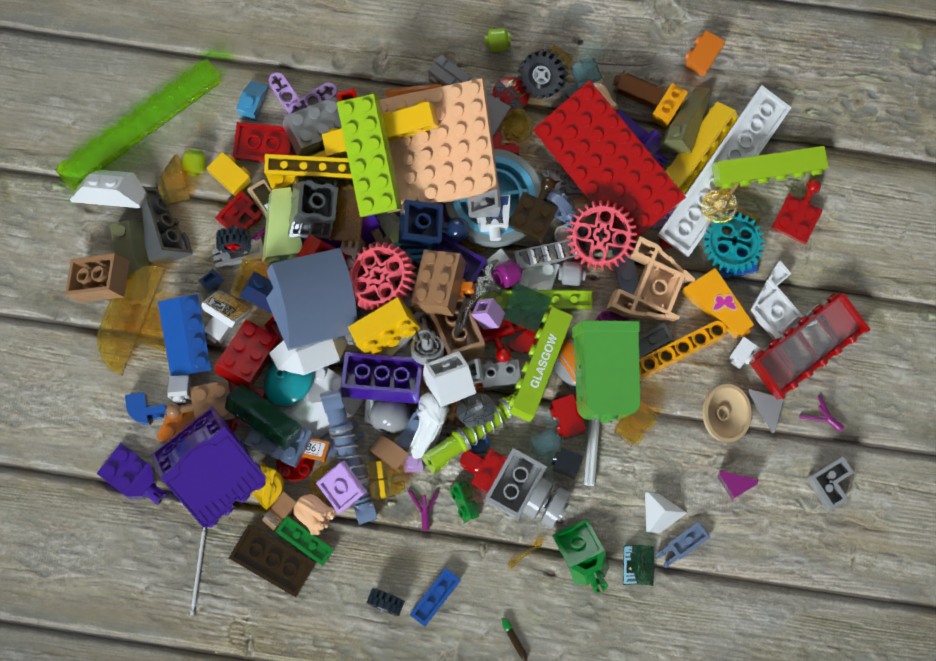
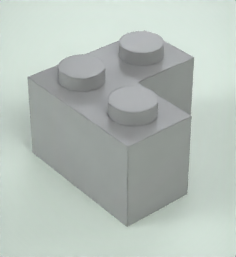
[806,457,854,512]

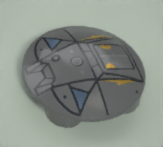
[456,393,495,428]

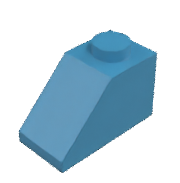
[236,81,269,121]

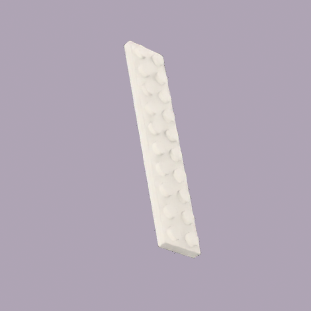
[657,85,792,257]

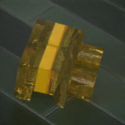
[367,461,406,501]

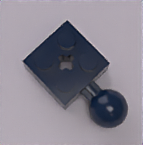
[398,200,470,248]

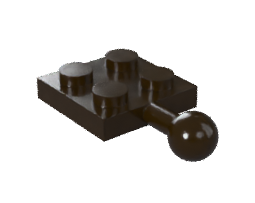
[508,177,558,242]

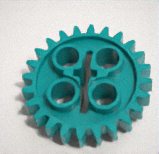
[702,212,766,274]

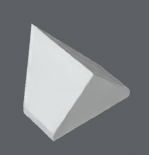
[645,492,687,533]

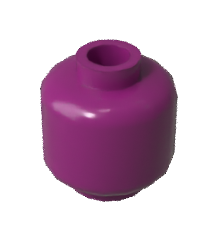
[493,260,523,288]

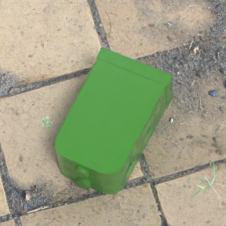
[572,320,640,423]

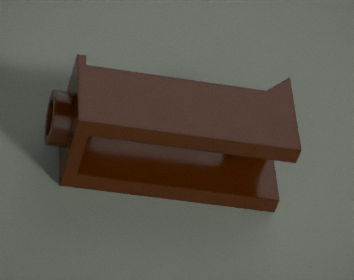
[612,70,665,109]

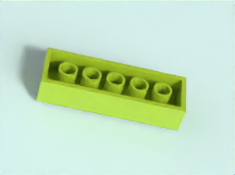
[337,94,402,217]

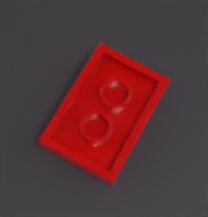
[232,122,292,163]

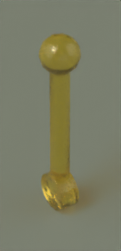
[508,540,542,568]

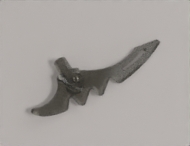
[454,259,503,338]

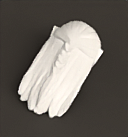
[408,392,450,459]

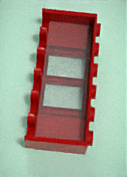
[749,293,871,400]

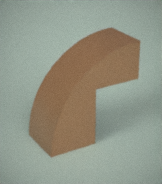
[368,435,409,472]

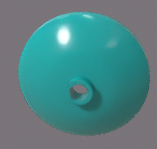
[264,362,315,406]

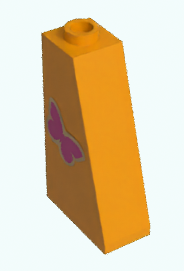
[682,268,754,339]

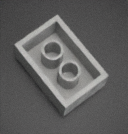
[282,97,342,156]
[484,448,547,521]

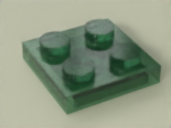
[503,282,551,333]

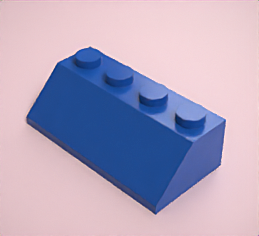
[158,294,211,376]

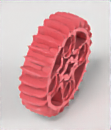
[567,200,637,271]
[348,242,416,312]

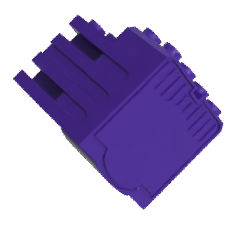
[151,406,266,528]

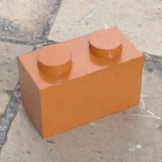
[685,30,725,77]

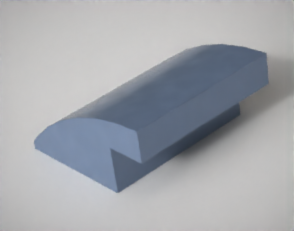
[266,248,357,351]

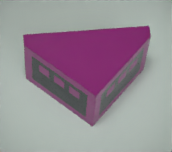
[717,471,759,500]

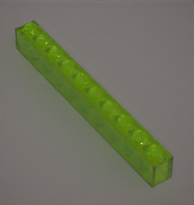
[55,59,223,192]

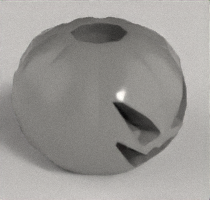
[369,400,412,435]

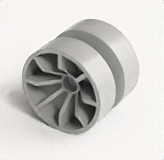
[523,477,571,529]

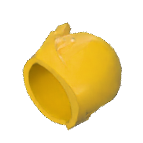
[252,462,284,510]

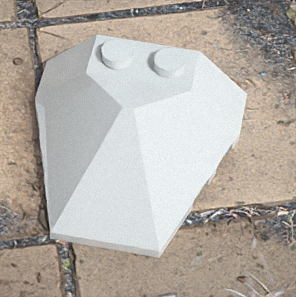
[278,367,365,439]

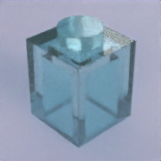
[570,58,602,88]
[530,429,561,458]

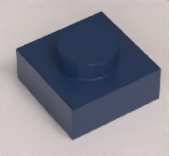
[198,269,224,292]

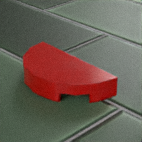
[507,323,540,353]

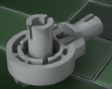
[411,318,444,365]

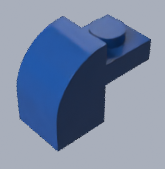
[125,392,167,426]

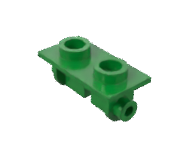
[450,481,480,523]

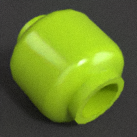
[484,27,511,52]
[181,149,207,177]

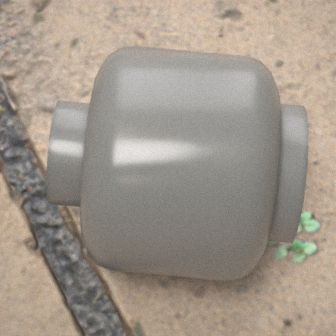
[558,261,586,287]

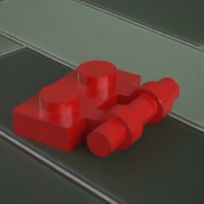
[215,190,263,231]

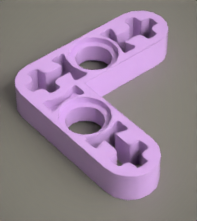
[268,73,337,114]

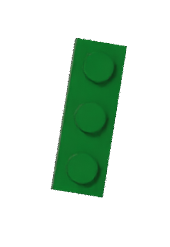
[275,516,335,566]

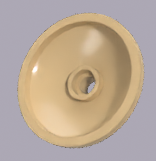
[702,384,752,442]

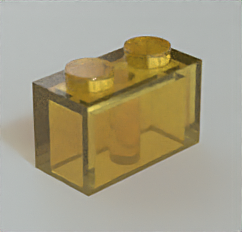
[614,400,658,447]

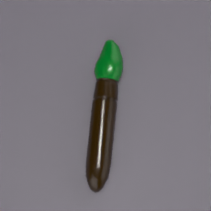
[501,618,528,661]

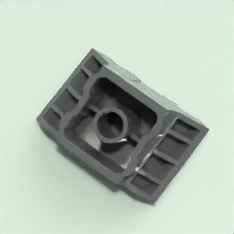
[288,176,338,239]

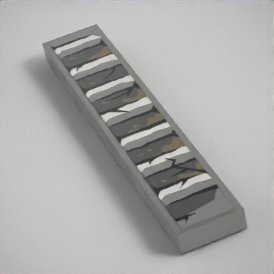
[513,231,624,270]

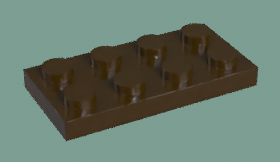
[229,524,316,598]

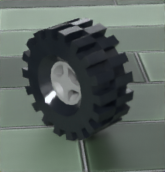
[518,49,568,99]

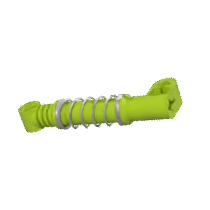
[422,391,544,475]

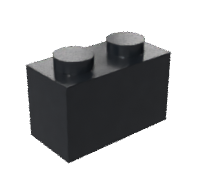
[551,448,584,479]

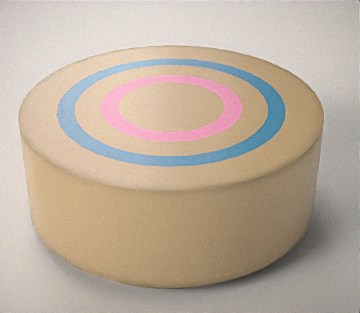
[554,225,572,242]

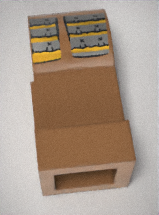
[262,491,296,531]

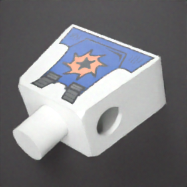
[476,195,510,241]

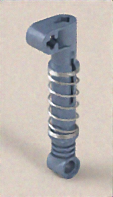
[320,388,378,525]

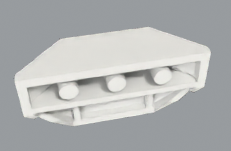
[70,170,147,208]
[270,336,348,375]

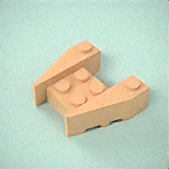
[606,237,695,322]

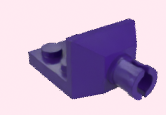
[616,110,668,168]
[97,443,167,505]

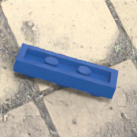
[410,568,461,627]

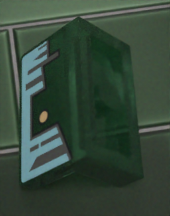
[623,545,654,586]

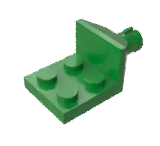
[552,519,610,594]

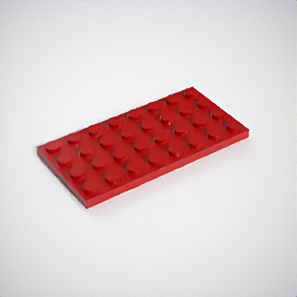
[533,80,687,243]

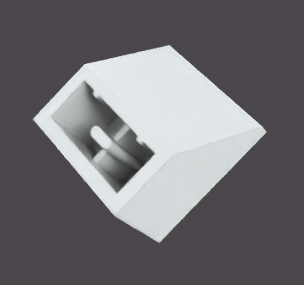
[422,351,476,407]

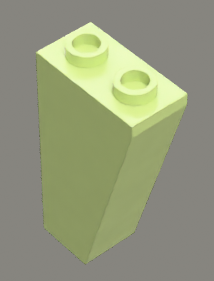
[262,187,302,264]

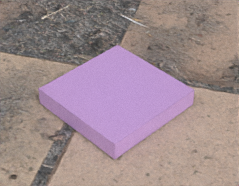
[316,460,367,514]

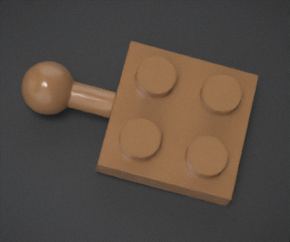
[166,380,235,421]

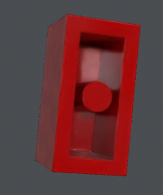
[549,394,587,440]

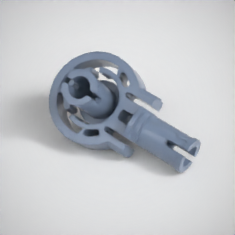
[545,189,588,236]

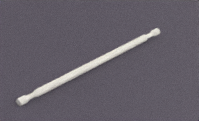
[190,527,206,616]

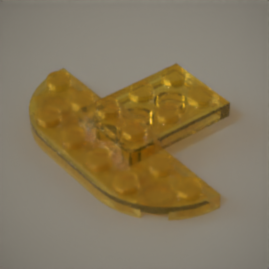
[97,266,166,376]

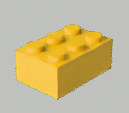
[348,297,421,355]

